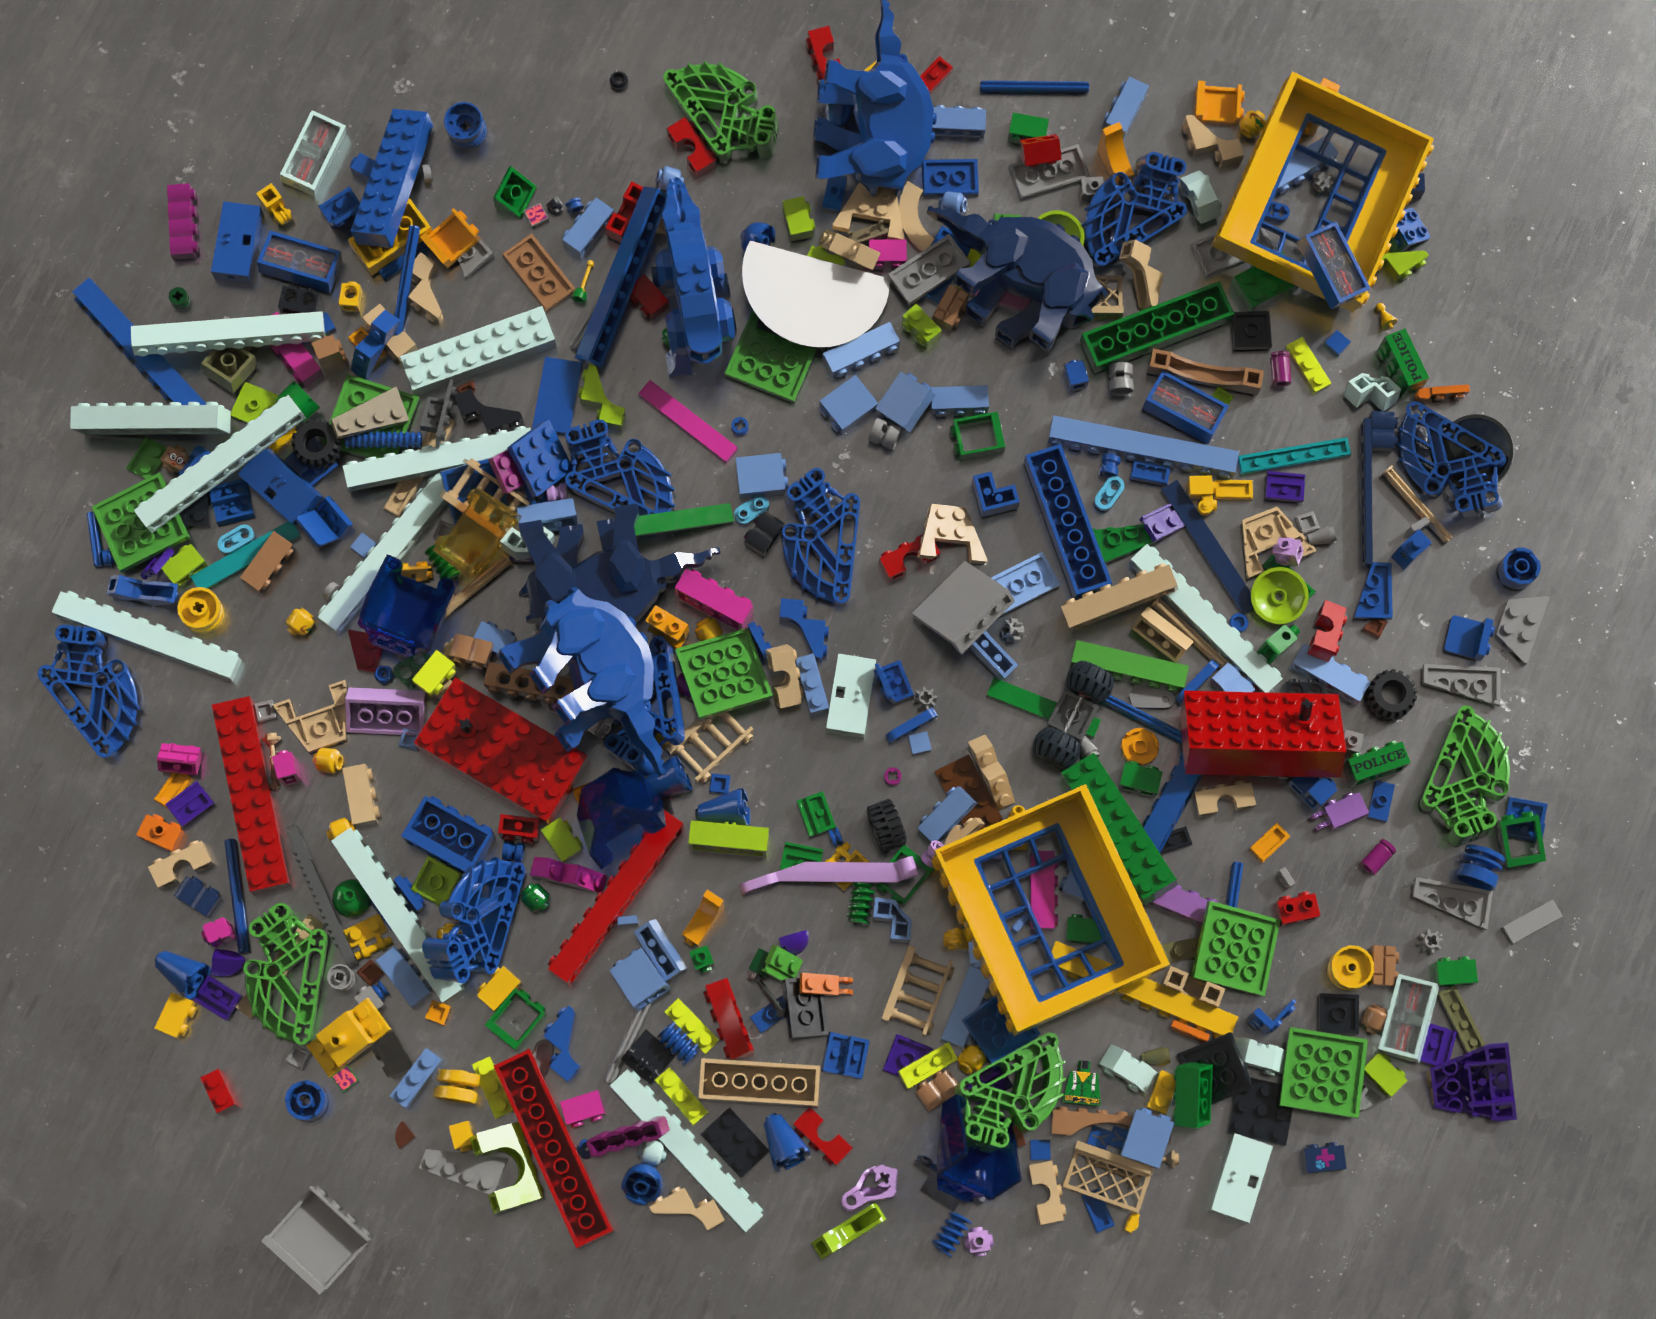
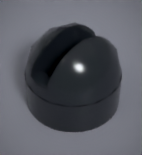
[546,196,562,213]

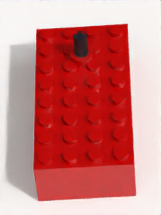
[414,677,590,826]
[1180,690,1346,778]

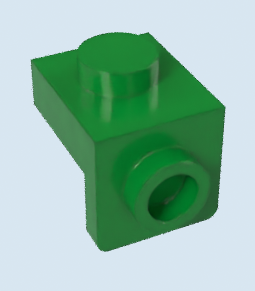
[689,945,714,974]

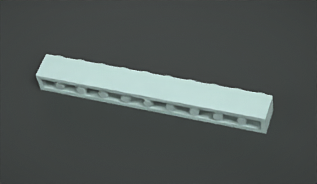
[131,311,325,356]
[134,395,306,533]
[343,426,531,492]
[318,471,448,635]
[1129,544,1283,693]
[52,591,242,682]
[331,827,463,1003]
[610,1069,763,1233]

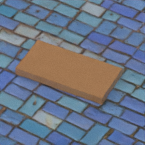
[502,233,576,313]

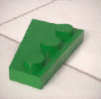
[1093,524,1157,564]

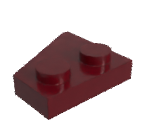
[348,629,385,674]

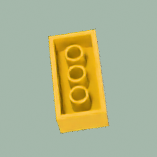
[348,199,432,276]

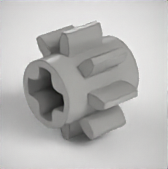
[1312,170,1334,193]
[1001,618,1024,642]
[914,687,938,710]
[1417,929,1443,954]

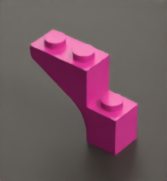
[530,857,607,894]

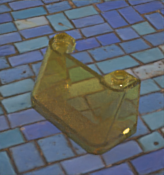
[433,488,521,578]

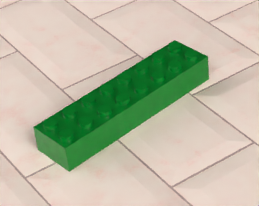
[1080,281,1234,374]
[1061,753,1178,905]

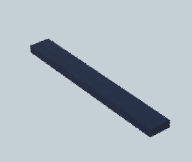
[1361,418,1373,569]
[1161,480,1254,615]

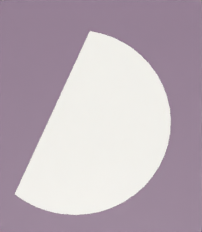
[742,241,890,347]

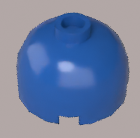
[740,222,775,252]
[621,1163,662,1205]

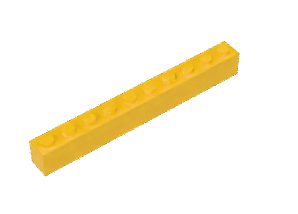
[1046,941,1238,1038]

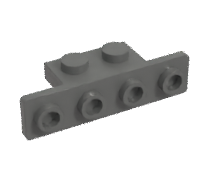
[420,379,457,448]
[914,1155,986,1211]

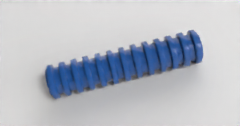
[344,431,422,448]

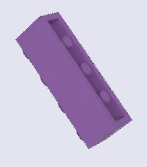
[1139,885,1218,926]

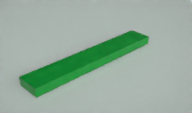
[635,503,734,537]
[986,678,1101,738]

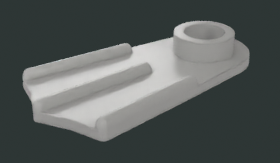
[1129,684,1175,708]

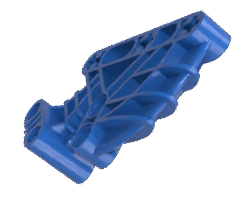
[1082,152,1187,267]
[1397,401,1506,518]
[565,419,675,534]
[781,468,860,606]
[38,625,141,760]
[604,636,685,776]
[422,857,525,983]

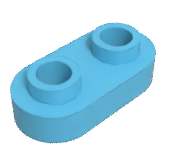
[1094,476,1124,511]
[734,495,769,526]
[218,525,255,555]

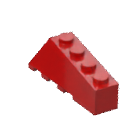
[703,978,754,1061]

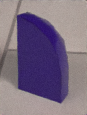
[779,931,809,956]
[211,949,244,976]

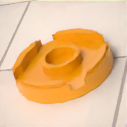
[1120,728,1159,766]

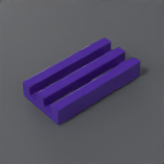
[140,548,174,580]

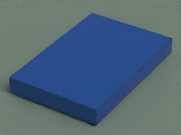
[922,159,979,197]

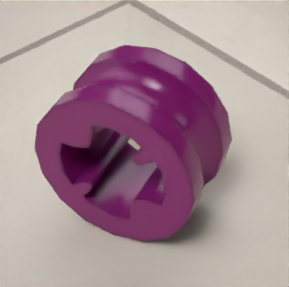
[884,767,902,786]

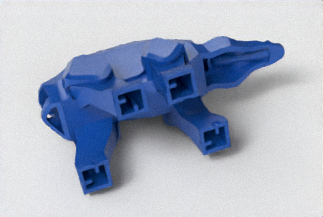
[813,0,937,196]
[651,177,737,378]
[497,587,666,777]

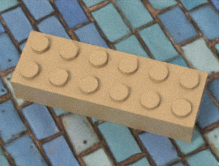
[1061,563,1179,631]
[699,1058,820,1108]

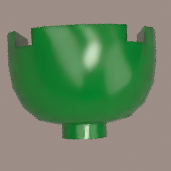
[332,879,371,918]

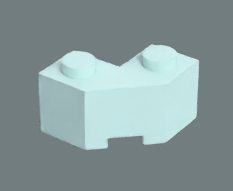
[1180,170,1222,224]
[1344,373,1401,411]
[500,527,555,560]
[1234,1037,1286,1076]
[1099,1044,1159,1094]

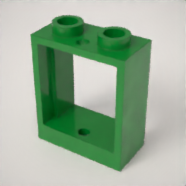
[950,411,1005,460]
[1497,811,1546,867]
[874,845,934,907]
[485,988,547,1052]

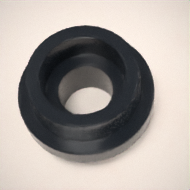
[610,71,628,90]

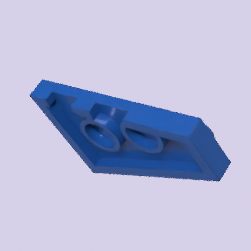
[1353,562,1393,620]

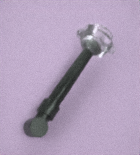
[747,970,786,1017]

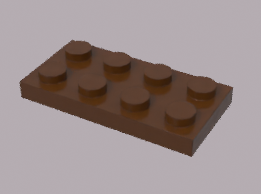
[934,754,1003,831]

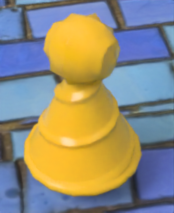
[1375,303,1398,330]

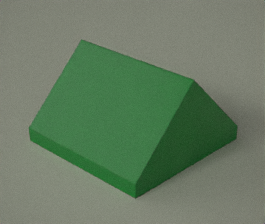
[493,166,537,218]

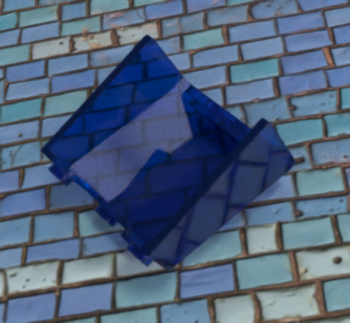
[357,554,459,658]
[576,767,666,870]
[937,1094,1022,1202]

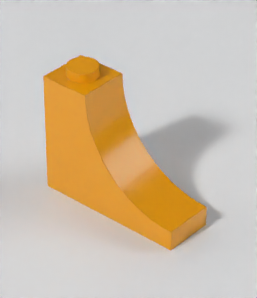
[1097,122,1135,186]
[682,890,725,948]

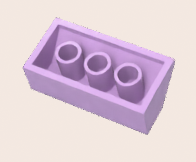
[345,687,426,736]

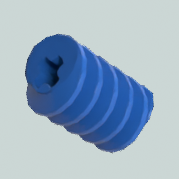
[657,1022,699,1066]
[932,1212,972,1258]

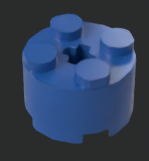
[1498,548,1541,590]
[285,1080,328,1122]

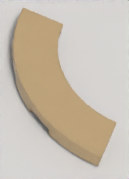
[899,181,935,253]

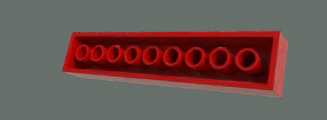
[212,696,292,895]
[547,810,684,987]
[494,1049,614,1249]

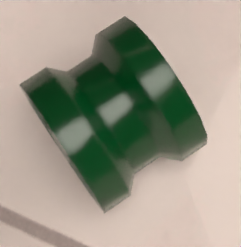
[169,287,190,310]

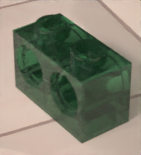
[392,646,431,690]

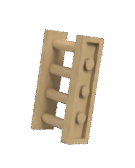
[439,458,530,539]
[665,712,754,785]
[881,945,955,1037]

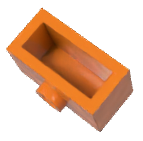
[136,814,185,852]

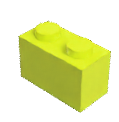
[412,650,456,697]

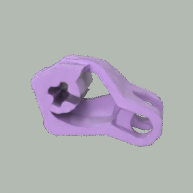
[841,1164,898,1212]

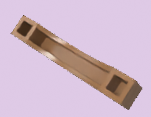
[1147,349,1264,395]
[1050,1107,1172,1145]

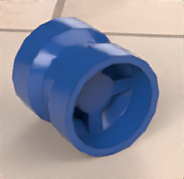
[1099,454,1121,478]
[502,841,524,862]

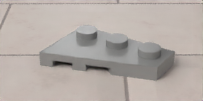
[458,240,494,279]

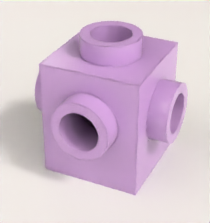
[1272,537,1304,566]
[964,1227,993,1257]

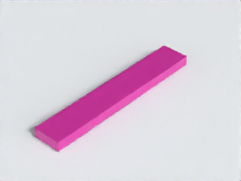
[638,380,738,463]

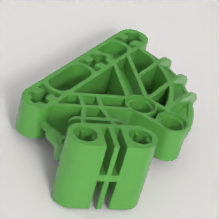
[663,61,779,162]
[1420,705,1510,847]
[243,903,329,1045]
[955,1032,1067,1153]

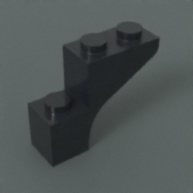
[454,389,524,435]

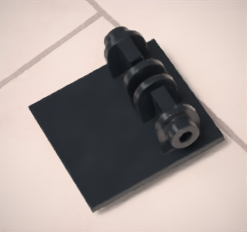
[621,1029,676,1085]

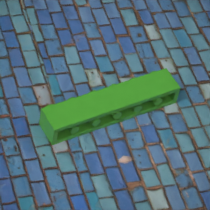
[1070,640,1189,693]

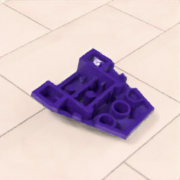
[1430,1042,1517,1121]

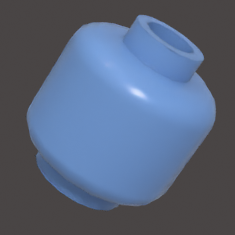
[655,166,684,191]
[938,191,967,215]

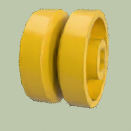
[177,587,224,634]
[1327,945,1374,992]
[433,1069,481,1104]

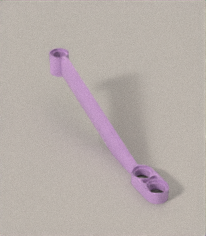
[739,856,919,894]

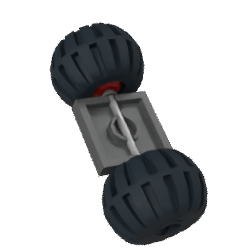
[1033,661,1114,770]

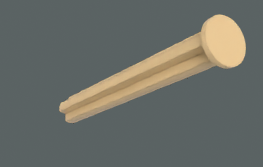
[1381,466,1452,543]
[432,553,513,623]
[1150,596,1228,669]

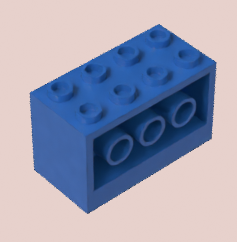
[401,795,496,874]

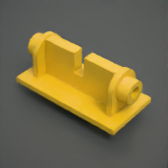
[393,561,433,583]

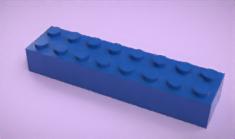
[351,109,433,248]
[1024,444,1112,600]

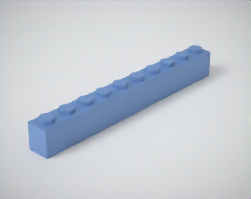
[1048,415,1239,479]

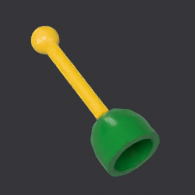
[571,260,594,303]

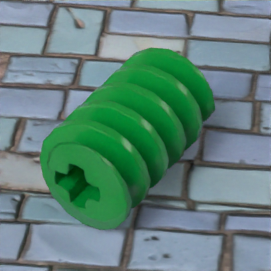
[425,543,463,586]
[847,882,875,925]

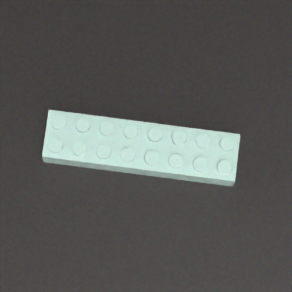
[400,306,556,396]
[70,402,231,435]

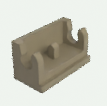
[846,219,888,247]

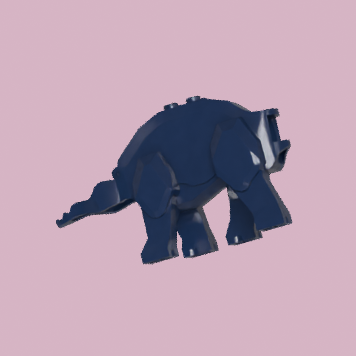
[926,206,1108,352]
[519,503,720,624]

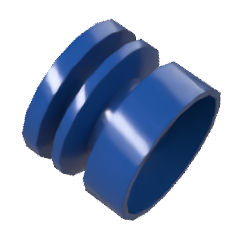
[444,102,487,149]
[1456,844,1505,891]

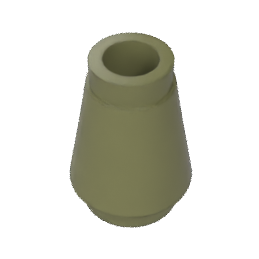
[1141,1046,1171,1066]

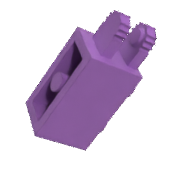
[1310,792,1369,831]

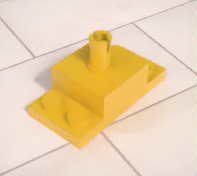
[307,998,392,1078]

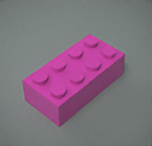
[675,568,753,631]

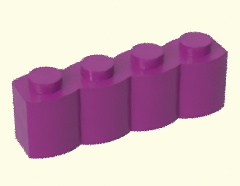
[167,183,198,260]
[587,1116,670,1157]

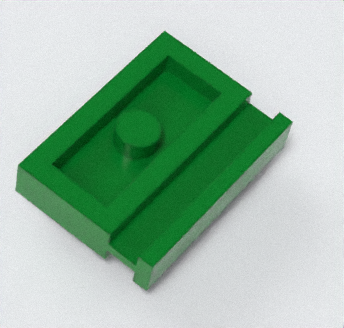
[797,791,836,838]
[780,842,823,870]

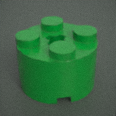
[276,381,320,425]

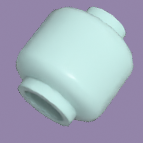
[637,1140,667,1166]

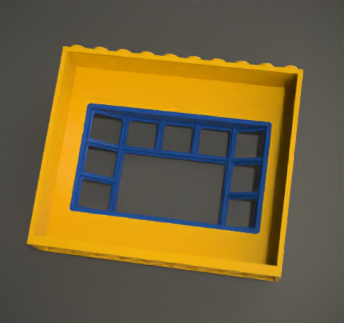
[1211,71,1434,312]
[931,784,1170,1036]

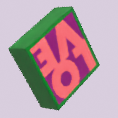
[331,1065,359,1093]

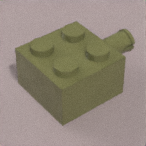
[201,346,257,394]

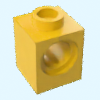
[339,281,363,312]
[449,1121,473,1153]

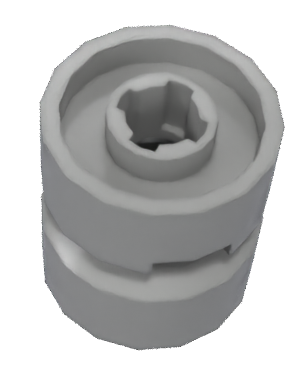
[1108,362,1134,395]
[868,418,902,450]
[327,964,356,993]

